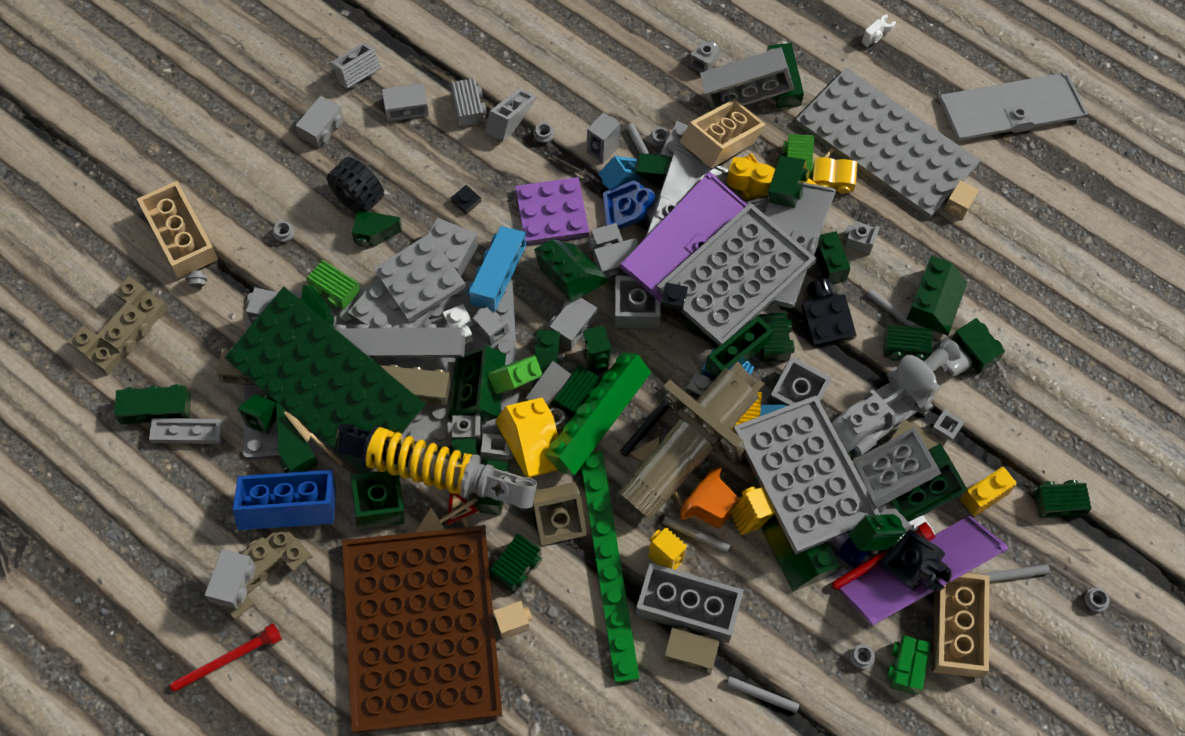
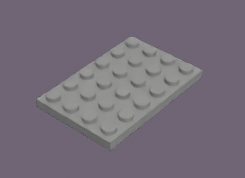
[657,203,816,346]
[732,396,880,554]

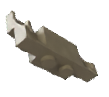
[68,276,168,375]
[207,527,313,622]

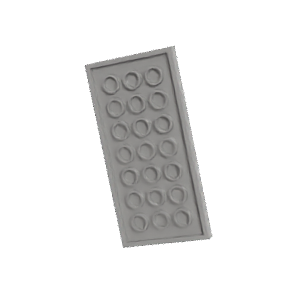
[795,68,981,220]

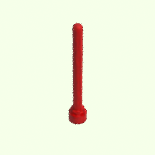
[831,522,935,590]
[169,623,282,692]

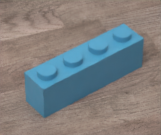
[467,226,526,312]

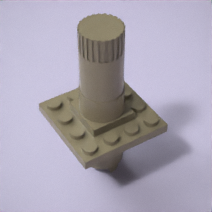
[618,361,765,521]

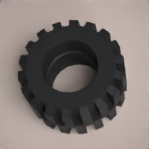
[326,157,384,213]

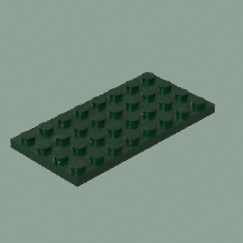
[224,286,427,473]

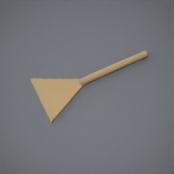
[629,437,684,506]

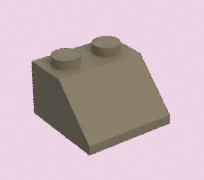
[532,482,587,546]

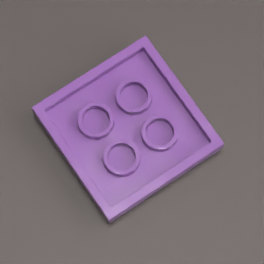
[515,177,589,245]

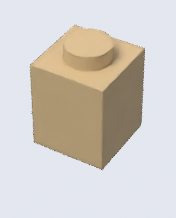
[944,180,979,219]
[493,601,532,639]

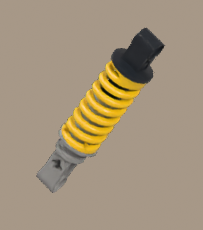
[334,424,537,508]

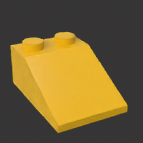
[495,397,558,478]

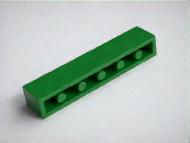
[545,352,652,475]

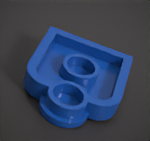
[603,181,655,230]

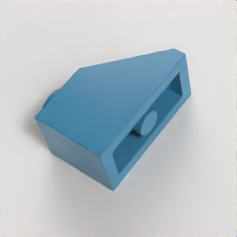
[598,156,643,189]

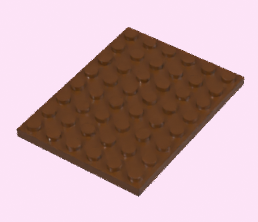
[342,525,503,734]

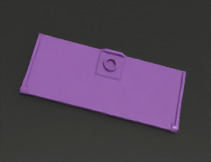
[619,172,747,303]
[839,516,1008,626]

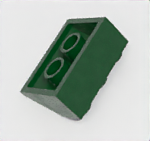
[534,239,609,302]
[906,255,967,336]
[448,345,506,422]
[891,443,968,522]
[762,518,840,592]

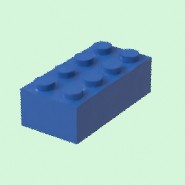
[233,470,336,530]

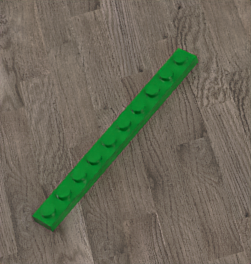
[581,451,640,684]

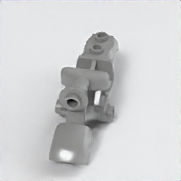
[831,338,972,456]

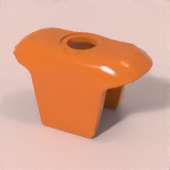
[680,467,738,529]

